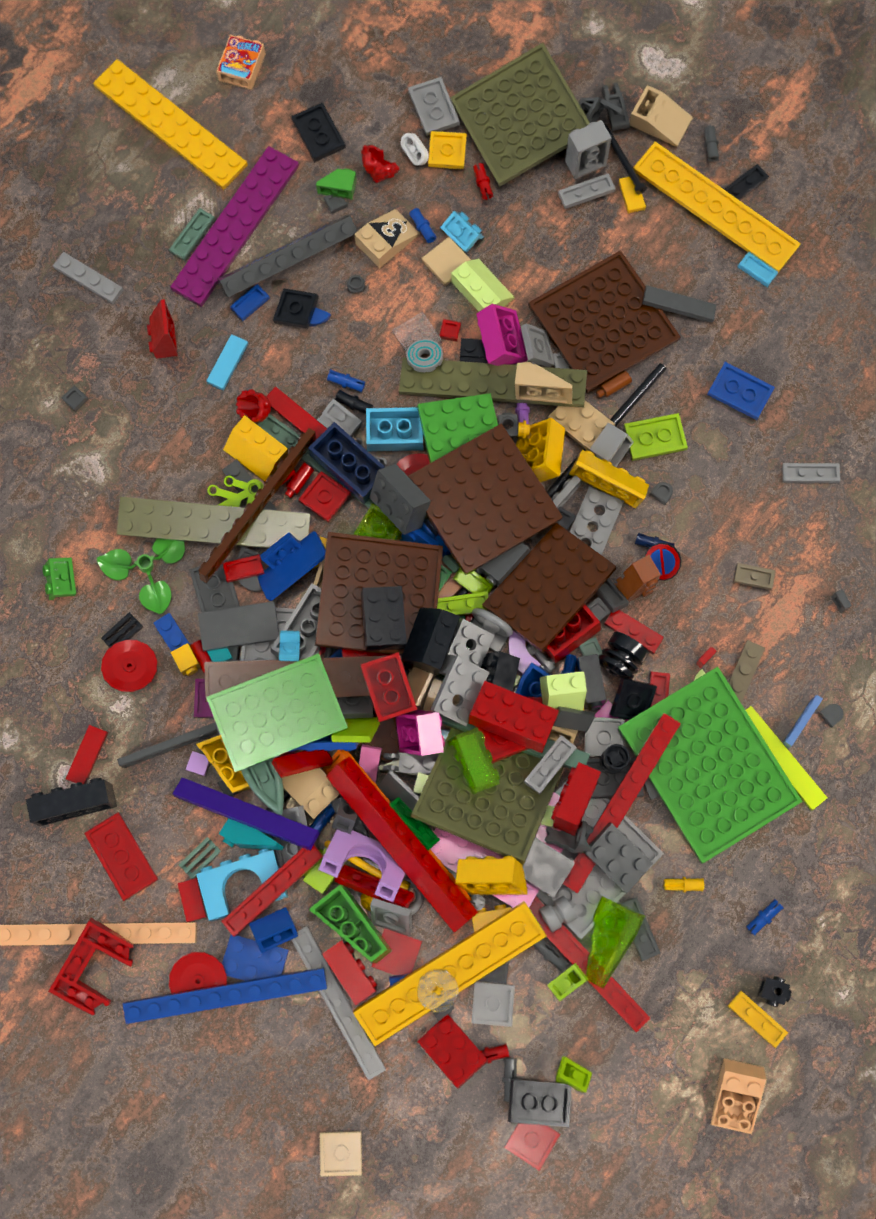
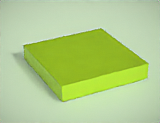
[331,717,380,743]

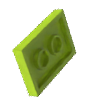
[624,413,688,461]

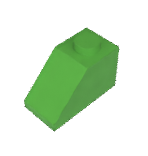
[316,168,357,200]

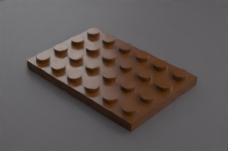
[482,523,616,652]

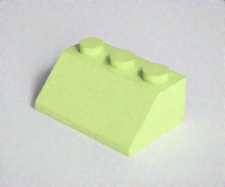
[451,259,514,312]

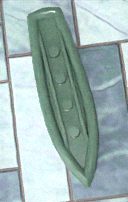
[241,757,284,815]

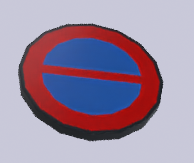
[644,543,682,581]

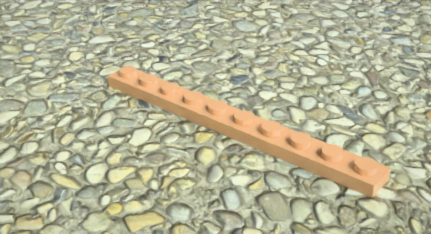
[0,922,197,946]

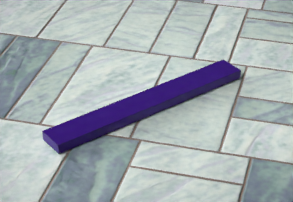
[172,777,320,851]

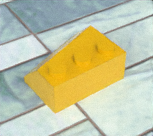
[516,418,565,483]

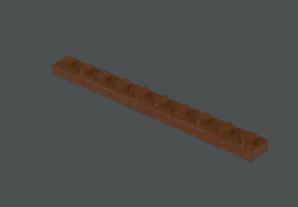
[199,428,316,584]

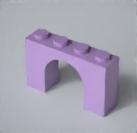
[319,830,405,902]

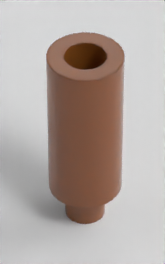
[596,371,632,398]

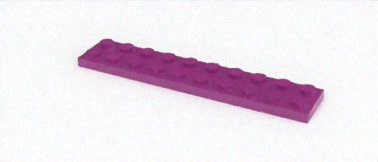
[170,146,299,307]

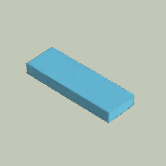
[207,334,248,391]

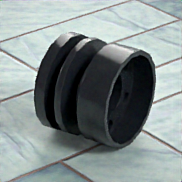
[598,632,649,680]

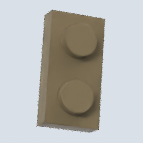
[733,563,776,590]

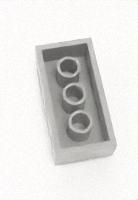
[271,583,321,659]

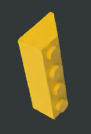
[569,450,649,509]

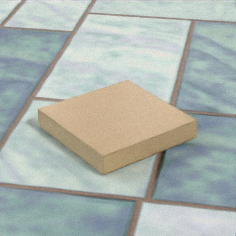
[422,237,471,286]
[320,1131,362,1176]

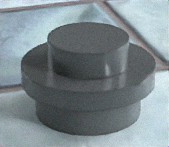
[347,275,365,293]

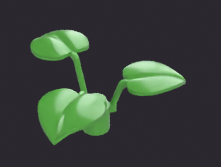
[97,539,185,614]

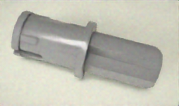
[470,894,485,911]

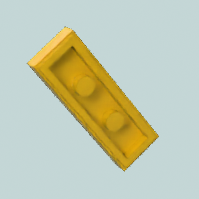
[728,991,789,1048]

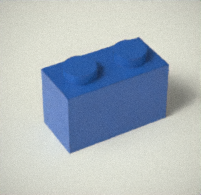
[249,907,298,953]

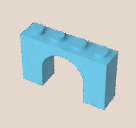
[196,849,288,921]

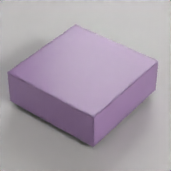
[186,751,210,776]

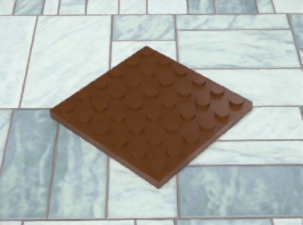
[528,250,681,393]
[408,423,563,576]
[315,532,443,655]

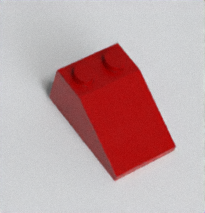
[147,299,178,359]

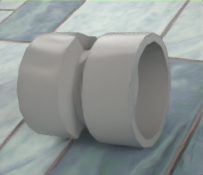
[539,896,577,932]

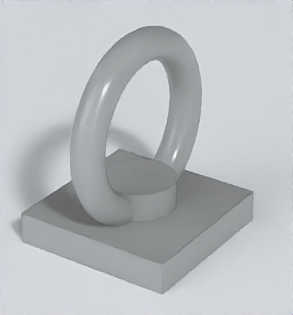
[472,608,513,652]
[370,876,424,936]

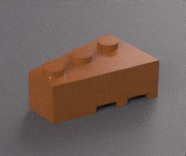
[614,555,661,602]

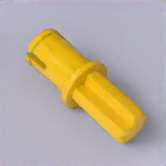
[663,877,704,893]

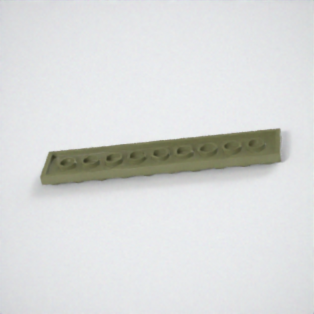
[399,357,587,408]
[117,497,311,548]

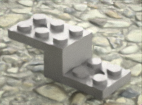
[430,618,495,726]

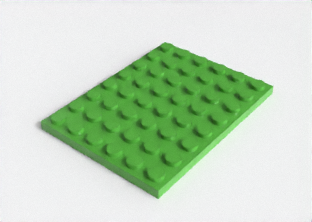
[618,667,803,864]

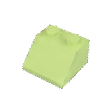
[540,671,587,711]

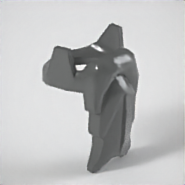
[545,820,594,853]

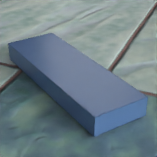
[783,695,823,749]

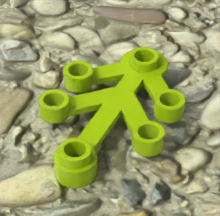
[207,476,264,507]

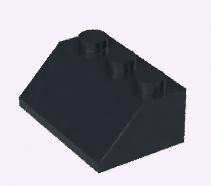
[401,607,460,675]

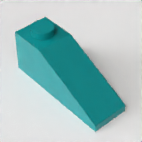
[219,818,284,850]

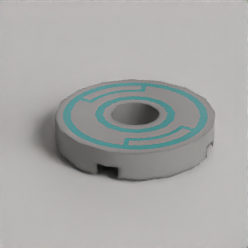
[406,339,443,373]

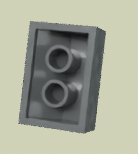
[378,770,427,824]

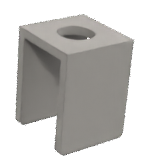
[590,422,634,467]

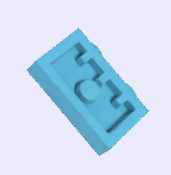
[440,211,484,252]

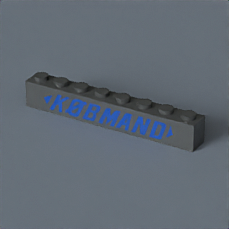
[217,215,358,297]

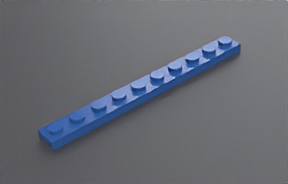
[123,967,327,1024]

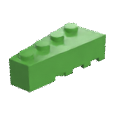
[309,884,392,963]

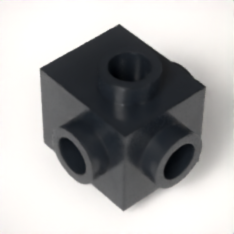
[757,976,792,1008]

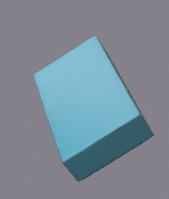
[738,252,778,287]

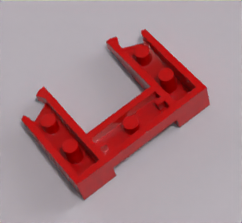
[48,918,134,1016]

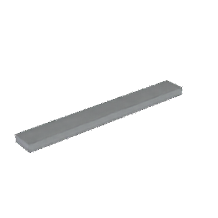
[291,926,386,1081]

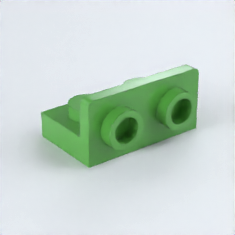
[43,558,76,600]

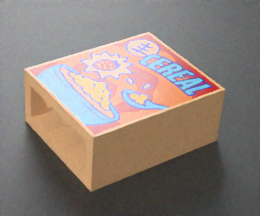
[216,35,265,90]

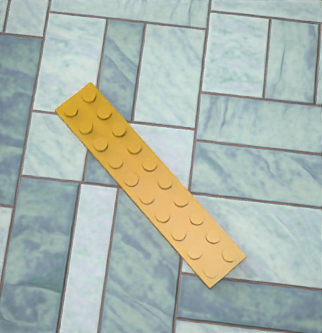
[93,59,248,190]
[633,142,801,273]
[353,901,546,1046]

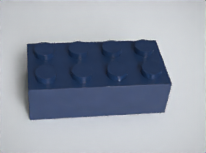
[308,422,385,504]

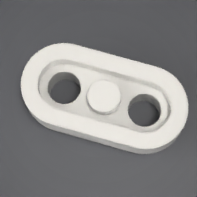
[401,133,429,165]

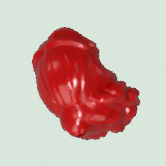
[361,145,400,183]
[236,389,271,422]

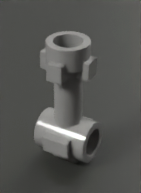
[526,642,556,673]

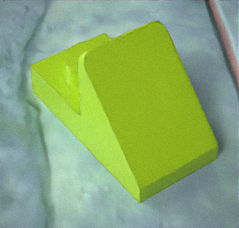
[547,963,588,1001]
[555,1056,592,1093]

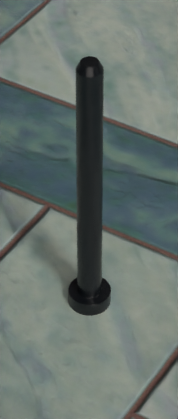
[604,124,647,195]

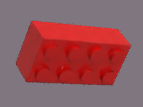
[468,681,559,753]

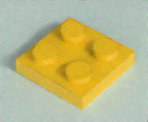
[428,131,467,169]

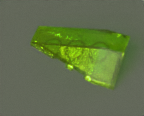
[586,896,645,988]

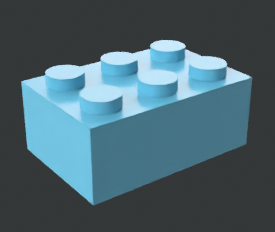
[366,407,423,452]

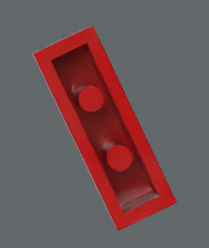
[322,940,377,1005]

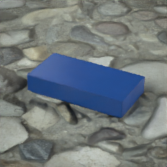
[230,284,270,321]

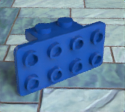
[258,531,326,601]

